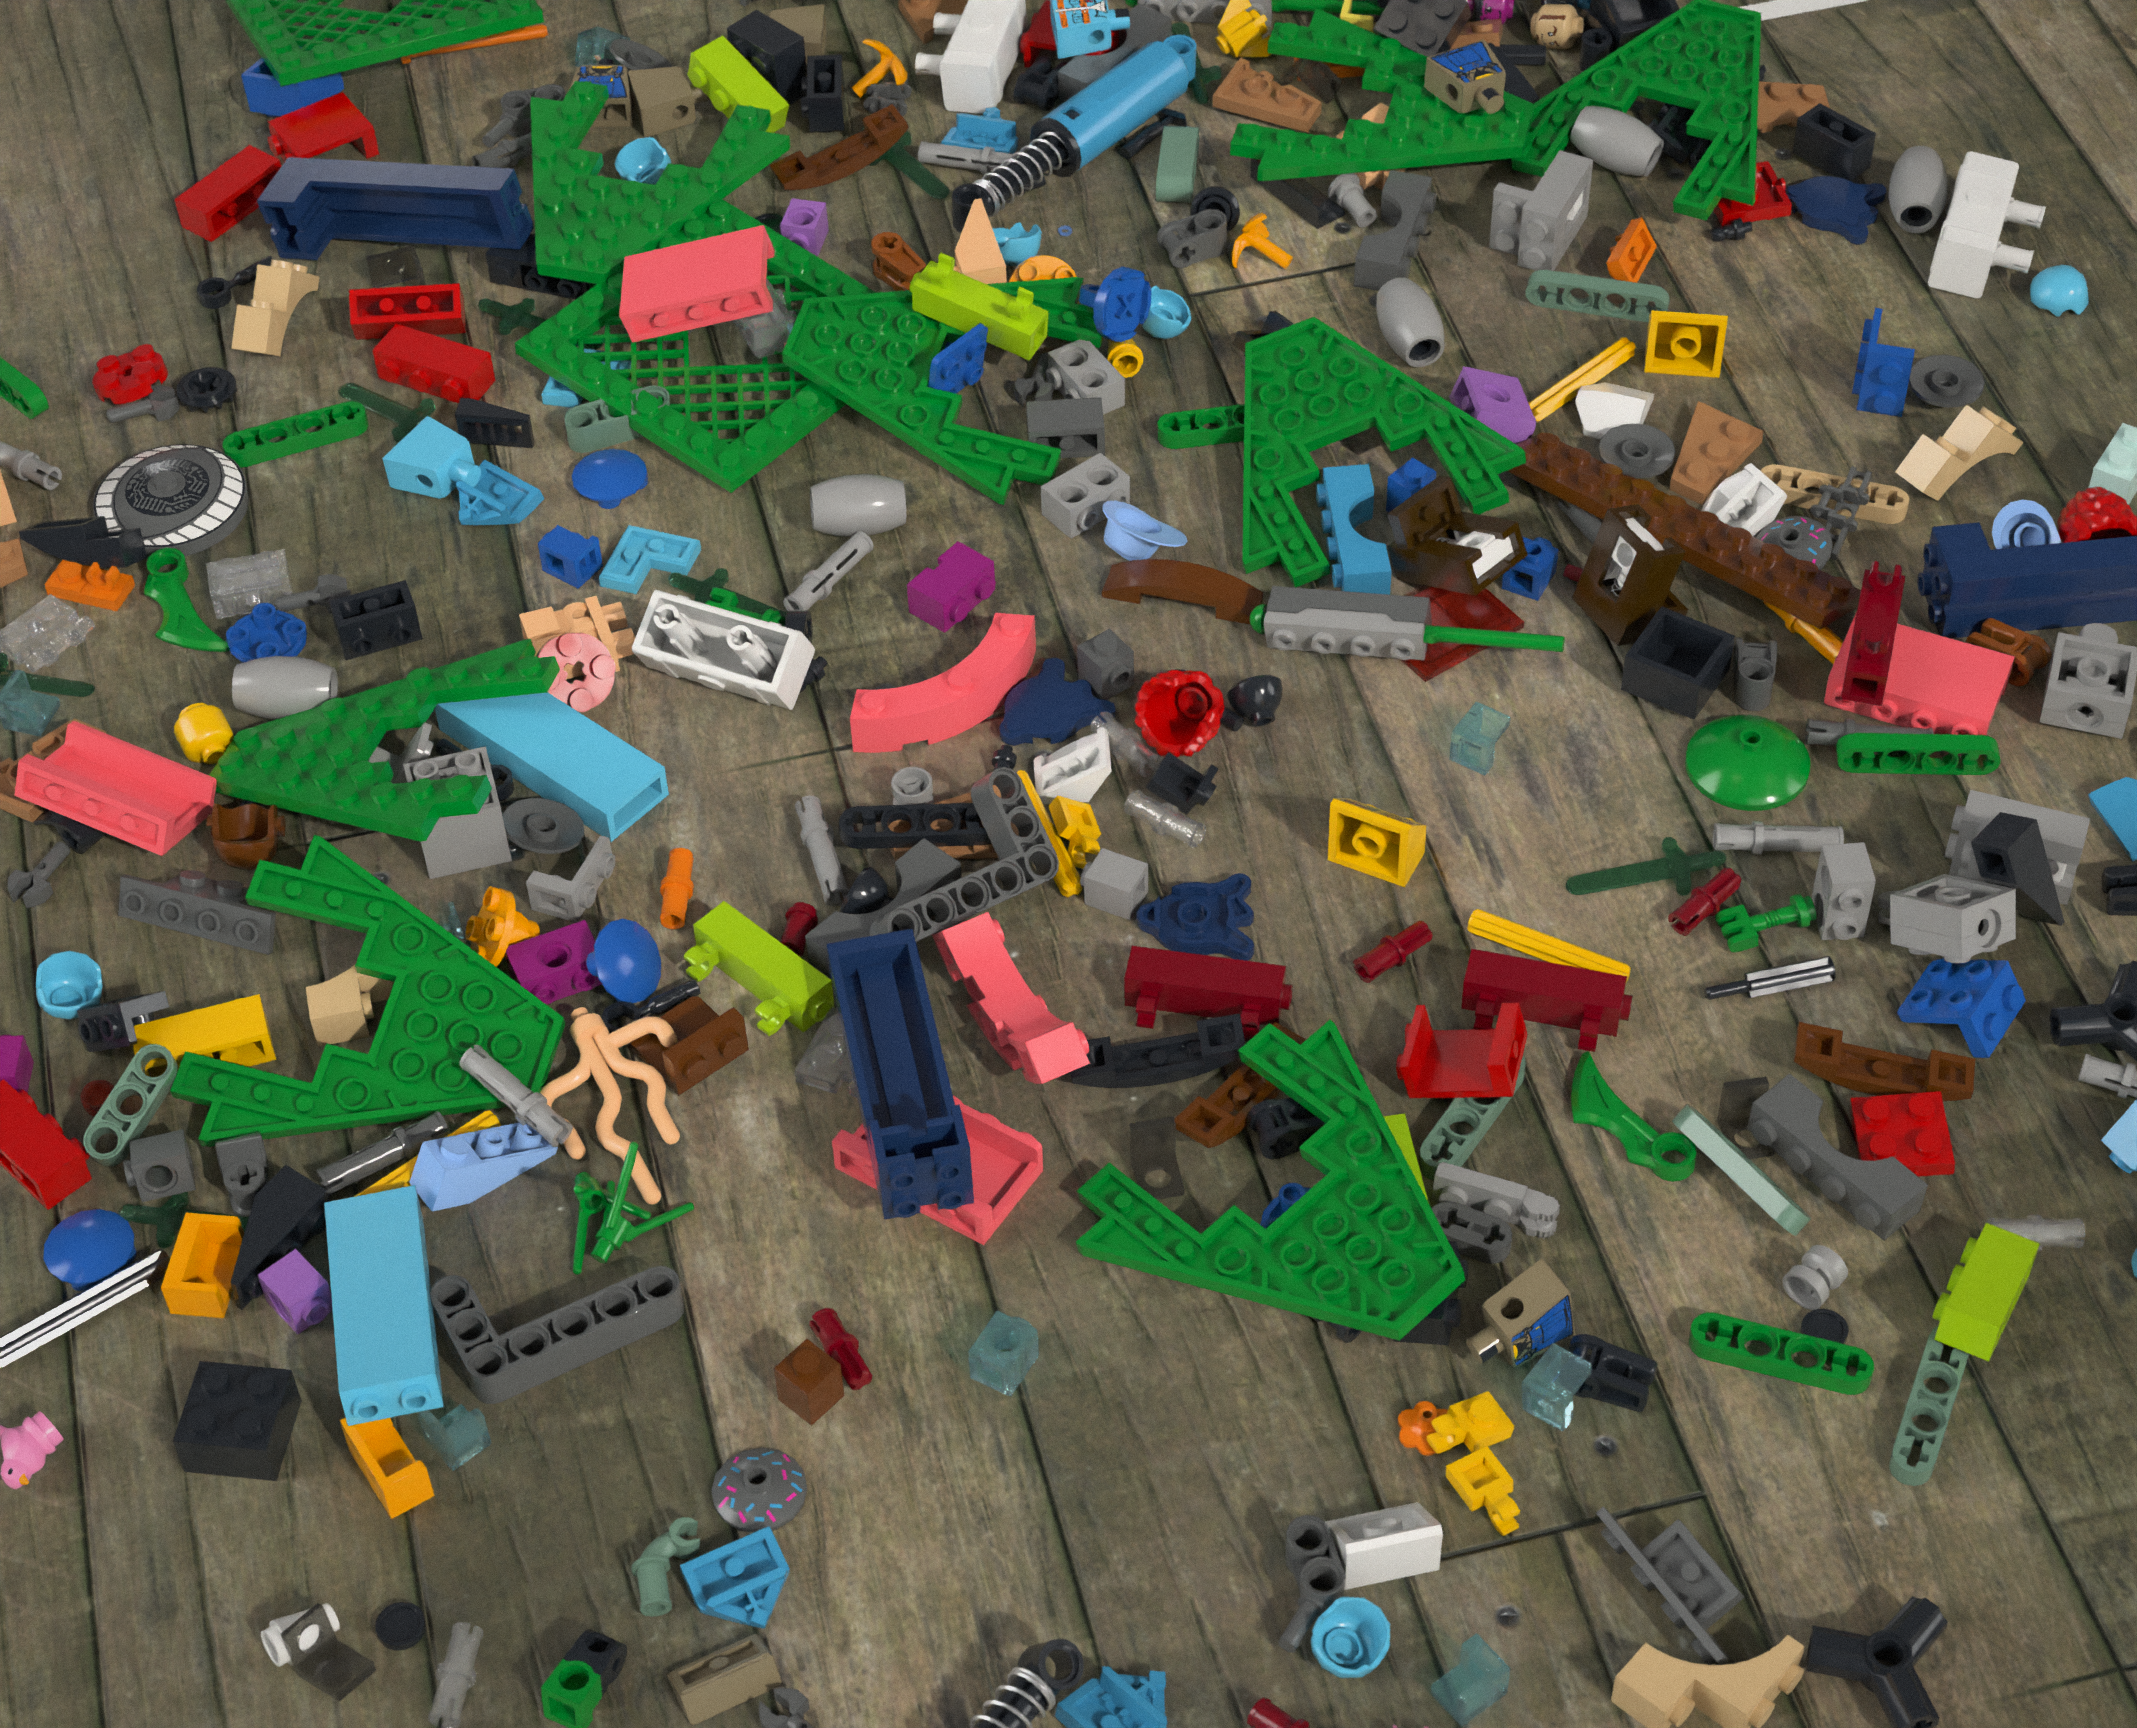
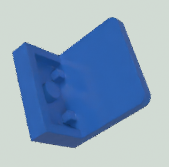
[1852,308,1915,417]
[928,323,988,394]
[1897,958,2026,1058]

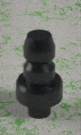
[1710,218,1753,242]
[799,656,828,693]
[991,744,1017,785]

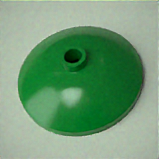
[1685,715,1811,811]

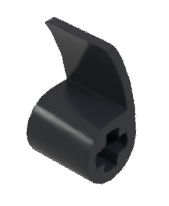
[1579,9,1612,72]
[34,809,107,854]

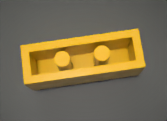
[133,994,276,1077]

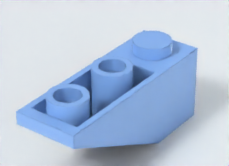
[409,1122,558,1212]

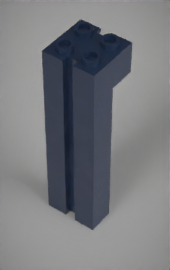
[257,157,534,260]
[1917,522,2137,638]
[826,929,974,1220]

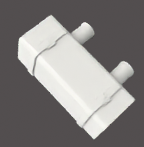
[915,0,1029,114]
[1928,151,2046,299]
[632,590,815,710]

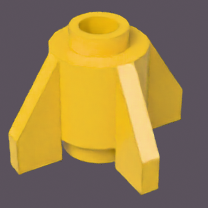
[1215,0,1271,58]

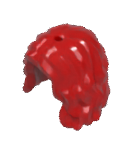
[2057,487,2137,543]
[1134,670,1224,757]

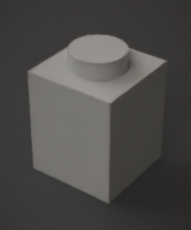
[1080,848,1148,920]

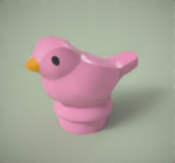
[0,1411,64,1489]

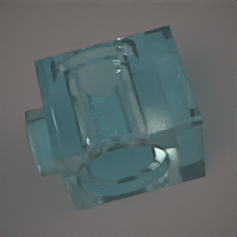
[968,1311,1039,1397]

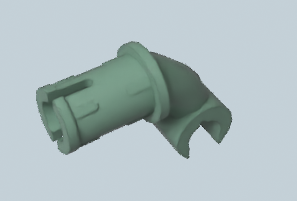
[631,1517,700,1617]

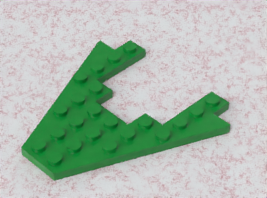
[1512,0,1761,221]
[1230,9,1535,181]
[530,81,791,285]
[782,277,1104,505]
[1242,317,1526,588]
[209,639,560,842]
[170,835,565,1147]
[1075,1020,1465,1341]

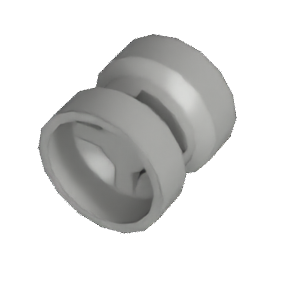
[891,767,934,805]
[1783,1245,1848,1310]

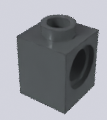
[123,1129,196,1202]

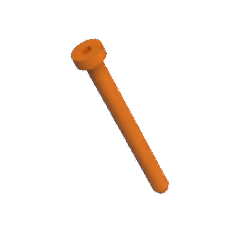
[401,24,548,64]

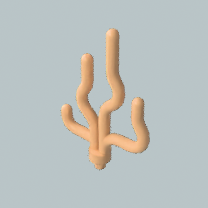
[540,1007,680,1205]

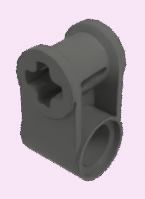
[1156,209,1228,268]
[1732,637,1777,711]
[215,1132,269,1219]

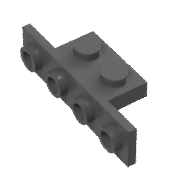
[118,870,276,955]
[1596,1507,1745,1665]

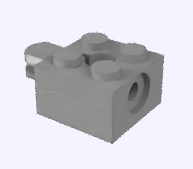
[2039,623,2137,739]
[1878,874,2016,963]

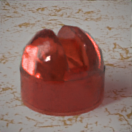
[80,1080,114,1117]

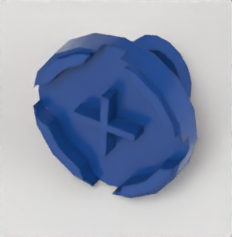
[1079,266,1151,342]

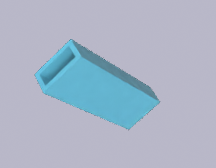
[435,692,669,842]
[324,1185,444,1426]

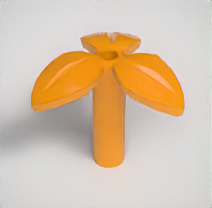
[851,39,907,98]
[1232,212,1293,269]

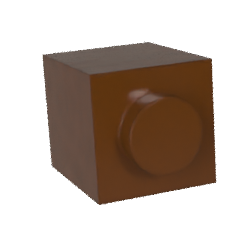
[773,1339,845,1426]

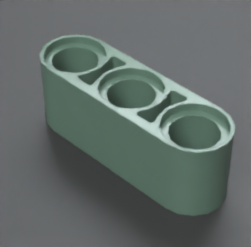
[1156,126,1199,203]
[564,385,670,453]
[83,1044,179,1167]

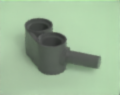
[482,84,566,148]
[1278,1515,1345,1653]

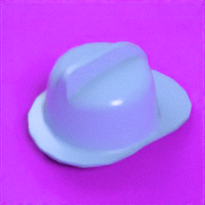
[1992,499,2062,549]
[1103,500,1187,561]

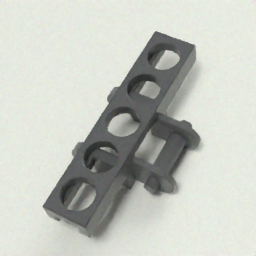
[864,74,912,116]
[1810,466,1872,560]

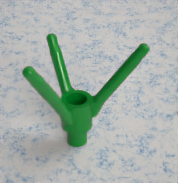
[590,1141,694,1264]
[573,1172,651,1275]

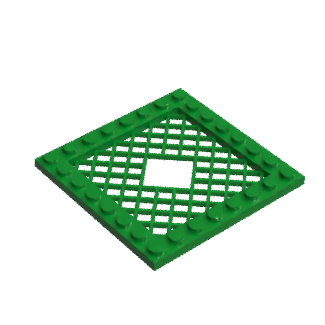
[225,0,544,87]
[515,199,877,493]

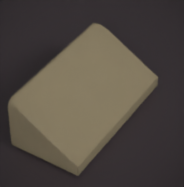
[667,1633,781,1725]

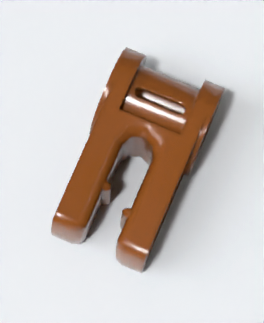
[871,232,926,291]
[1966,617,2052,686]

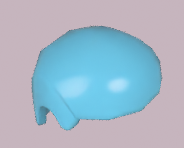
[615,137,671,185]
[992,222,1042,266]
[2030,265,2088,317]
[1142,286,1192,339]
[36,950,103,1020]
[1310,1597,1390,1678]

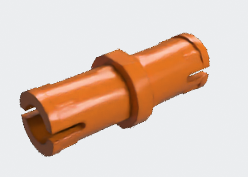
[660,848,694,929]

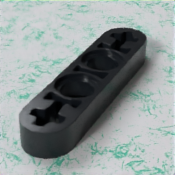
[839,803,992,849]

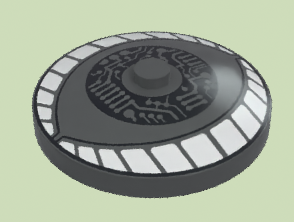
[93,444,249,559]

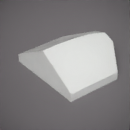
[1575,382,1654,439]
[1701,463,1788,538]
[1034,727,1112,804]

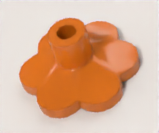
[1398,1401,1448,1456]

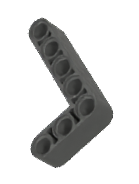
[869,767,1059,942]
[430,1266,684,1404]

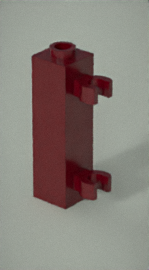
[1840,561,1906,706]
[1124,946,1293,1042]
[1461,949,1633,1052]

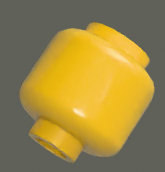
[174,703,234,764]

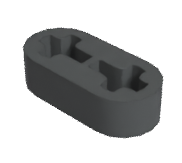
[1432,1201,1513,1264]

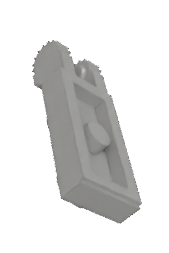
[1431,1162,1560,1239]

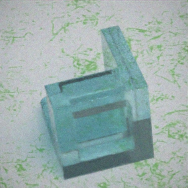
[575,26,631,67]
[0,669,61,737]
[1449,702,1511,776]
[1522,1343,1592,1431]
[417,1404,492,1471]
[1431,1633,1511,1727]

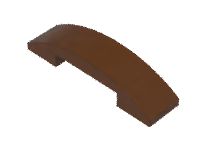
[769,104,909,190]
[1102,559,1264,625]
[1172,1022,1307,1148]
[1794,1022,1975,1102]

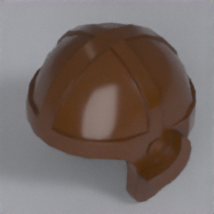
[206,803,286,870]

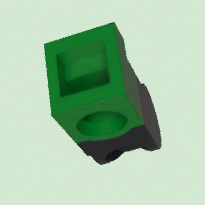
[541,1629,627,1728]

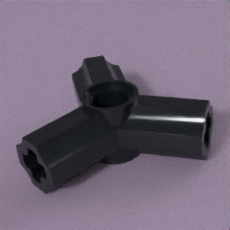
[2049,961,2137,1061]
[1806,1596,1948,1728]

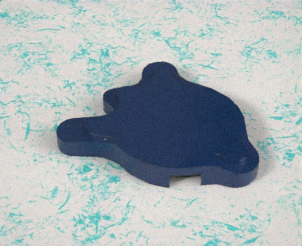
[1785,176,1886,245]
[999,658,1115,746]
[1136,873,1254,961]

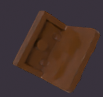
[630,996,749,1096]

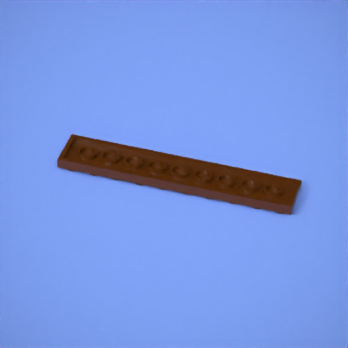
[1507,432,1861,629]

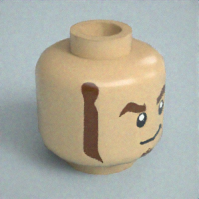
[1531,4,1584,49]

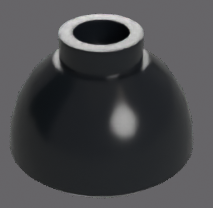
[1190,186,1240,233]
[1227,675,1283,727]
[839,866,894,914]

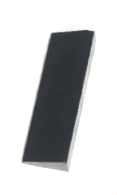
[1251,159,1345,229]

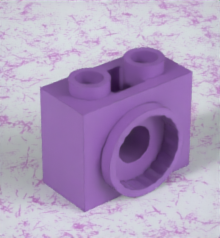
[1449,366,1536,444]

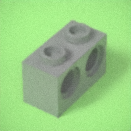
[1045,340,1125,414]
[1041,453,1130,539]
[1811,842,1876,940]

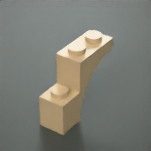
[231,260,319,356]
[1895,404,2024,501]
[306,965,394,1047]
[1611,1635,1805,1728]

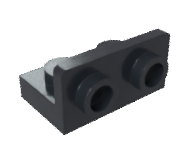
[1648,103,1701,165]
[77,991,169,1052]

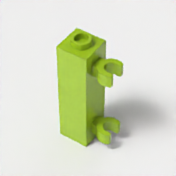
[909,253,1049,361]
[684,901,835,1036]

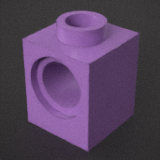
[780,198,829,257]
[258,1249,333,1335]

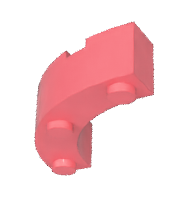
[850,613,1036,753]
[932,912,1090,1084]

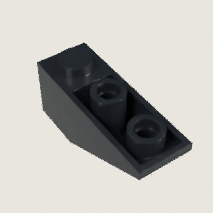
[485,233,590,300]
[1971,812,2064,926]
[230,1165,330,1310]

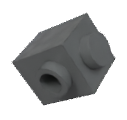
[1077,628,1134,700]

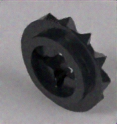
[176,367,238,413]

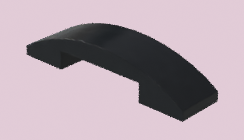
[1070,1013,1245,1088]

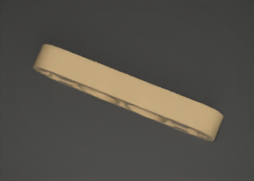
[1760,464,1909,524]

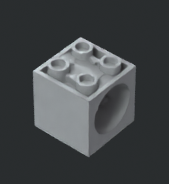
[403,746,512,879]

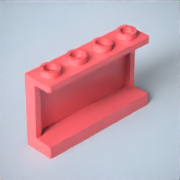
[619,225,775,343]
[1824,612,2015,736]
[14,721,217,856]
[832,1096,1043,1245]

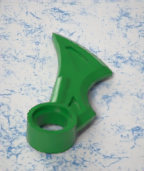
[144,548,230,652]
[1571,1051,1697,1182]

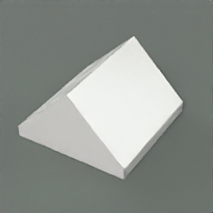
[1326,1502,1443,1590]

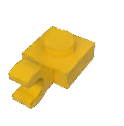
[1048,795,1101,869]
[1426,1391,1515,1453]
[1446,1446,1520,1536]

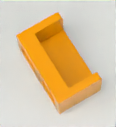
[161,1212,244,1318]
[340,1417,434,1519]

